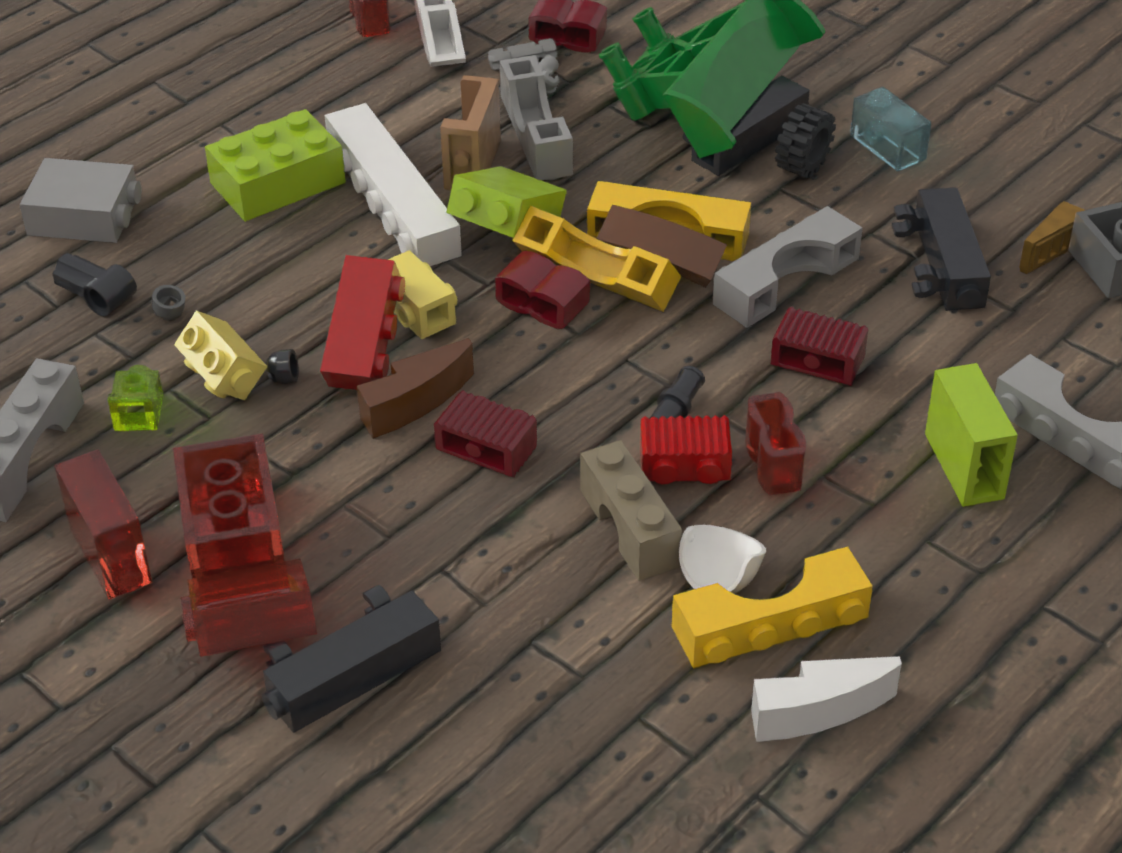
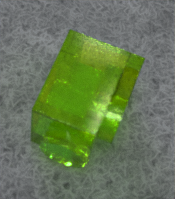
[107,365,164,431]

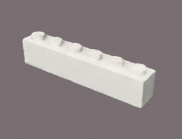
[324,103,462,266]

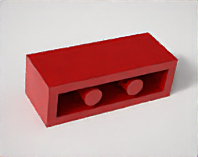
[320,255,405,390]

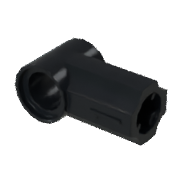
[52,253,137,317]

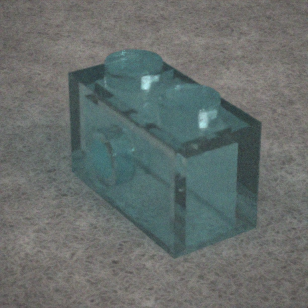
[850,86,932,172]

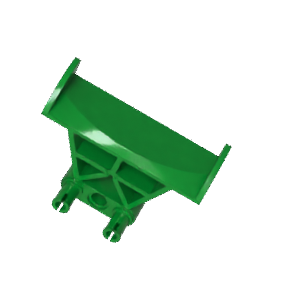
[599,0,826,158]

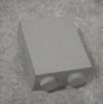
[19,158,142,243]

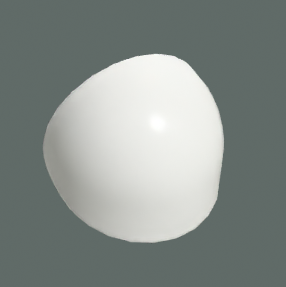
[679,525,766,594]

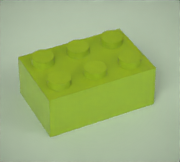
[205,109,346,222]

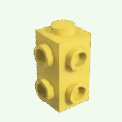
[388,250,457,340]
[174,310,268,400]

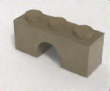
[580,440,682,581]

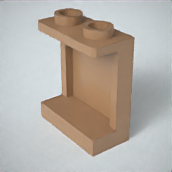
[440,75,501,190]

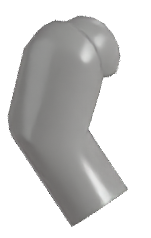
[539,55,559,94]

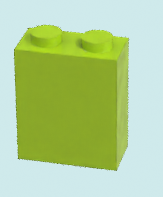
[446,166,567,238]
[925,363,1018,507]

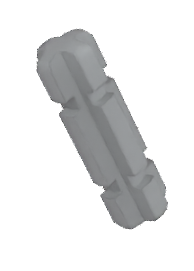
[488,39,557,71]

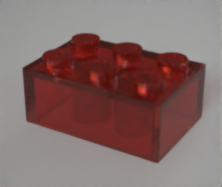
[173,434,286,583]

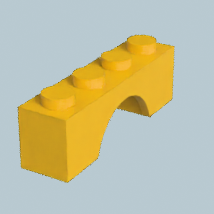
[587,181,751,261]
[512,206,681,312]
[672,546,873,668]

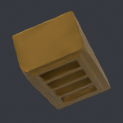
[1019,201,1084,274]

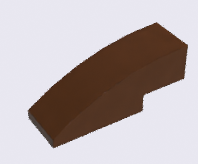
[596,205,727,288]
[357,338,474,439]

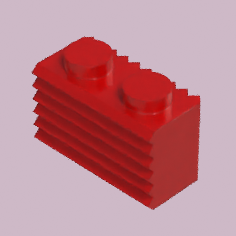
[640,415,732,484]

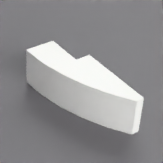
[415,0,466,67]
[751,656,901,742]

